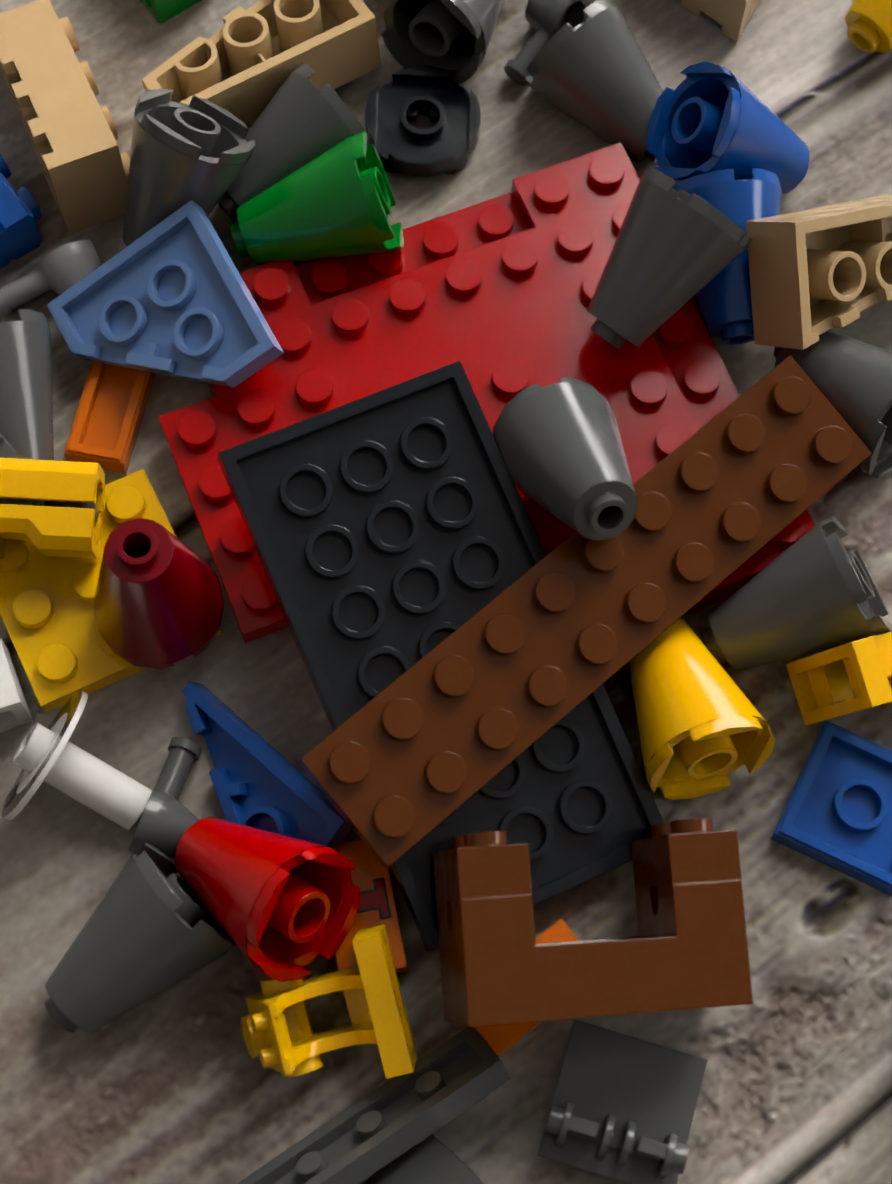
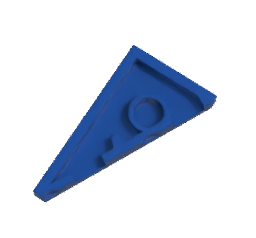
[182,681,352,850]

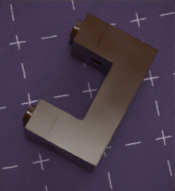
[433,818,753,1027]

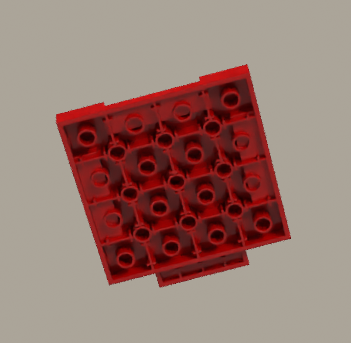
[158,142,816,643]

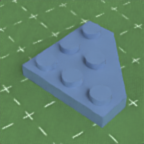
[47,200,284,388]

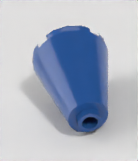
[646,61,810,194]
[673,168,782,345]

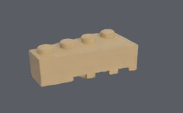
[0,0,130,235]
[142,0,381,129]
[746,194,892,350]

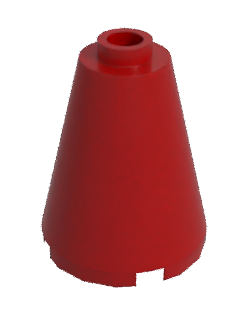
[175,817,360,982]

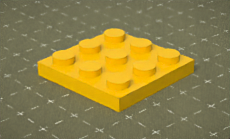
[0,468,222,714]

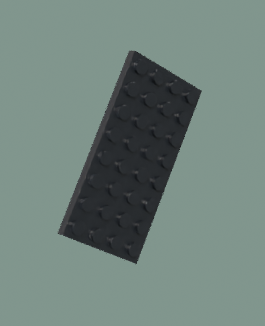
[217,361,665,952]

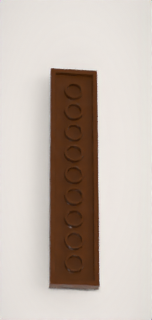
[297,355,872,868]

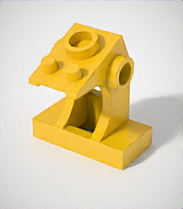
[786,631,892,726]
[241,924,418,1079]

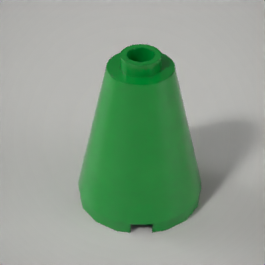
[230,131,404,265]

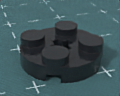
[365,66,481,177]

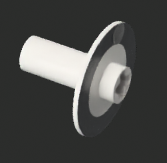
[2,690,152,830]

